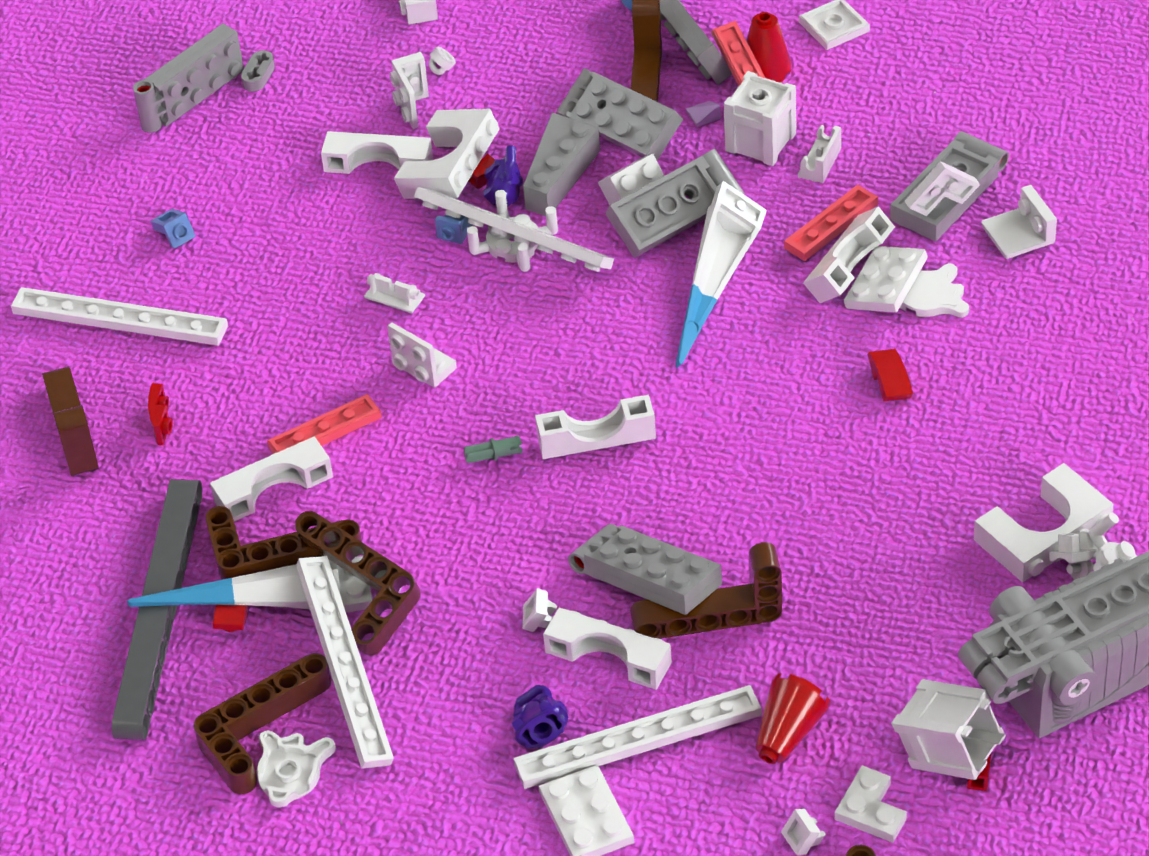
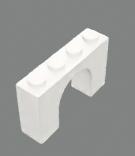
[394,109,499,199]
[974,463,1114,583]

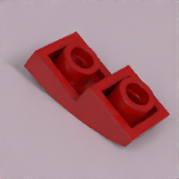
[867,349,913,402]
[148,383,173,446]
[213,579,248,632]

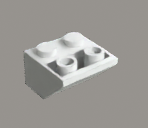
[598,154,665,205]

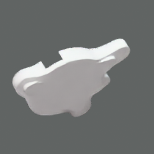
[900,263,969,318]
[257,730,336,807]

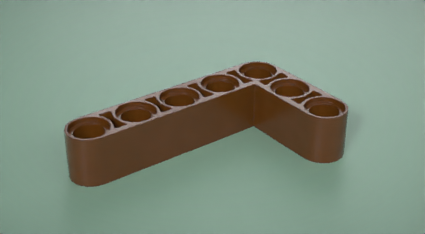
[631,0,662,102]
[42,366,99,476]
[206,506,362,580]
[295,511,421,655]
[630,542,782,639]
[193,653,331,794]

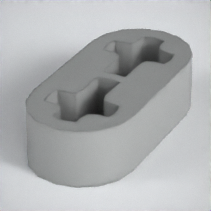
[241,50,275,92]

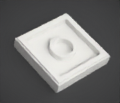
[799,0,870,50]

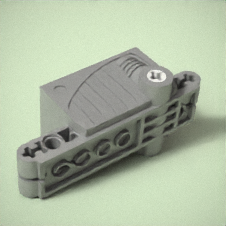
[958,551,1149,739]

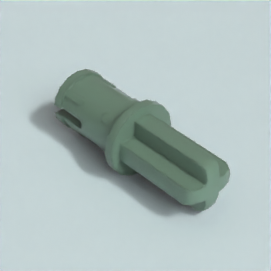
[464,435,522,463]

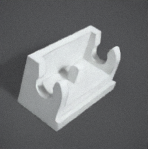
[798,125,841,183]

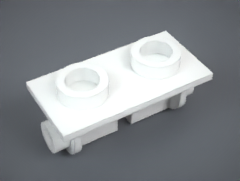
[364,273,425,314]

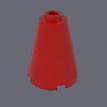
[746,12,791,83]
[755,673,830,764]

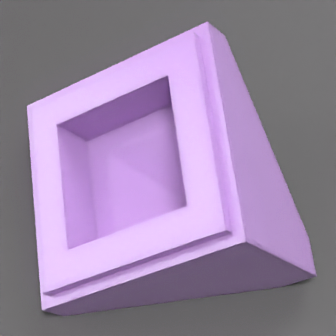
[686,101,721,127]

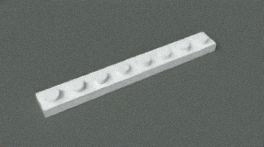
[414,187,614,272]
[11,287,228,346]
[296,556,394,769]
[514,685,762,789]

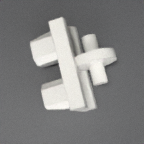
[1049,530,1098,580]

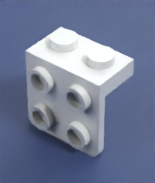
[389,52,429,129]

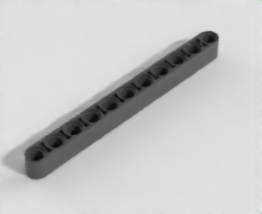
[112,479,202,740]

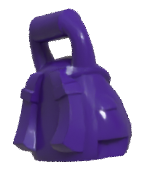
[483,145,523,207]
[512,685,568,749]

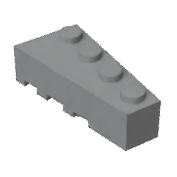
[523,113,600,216]

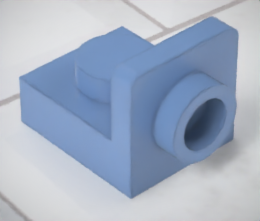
[150,208,195,248]
[435,215,473,244]

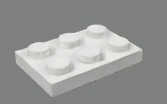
[844,246,928,312]
[539,764,634,856]

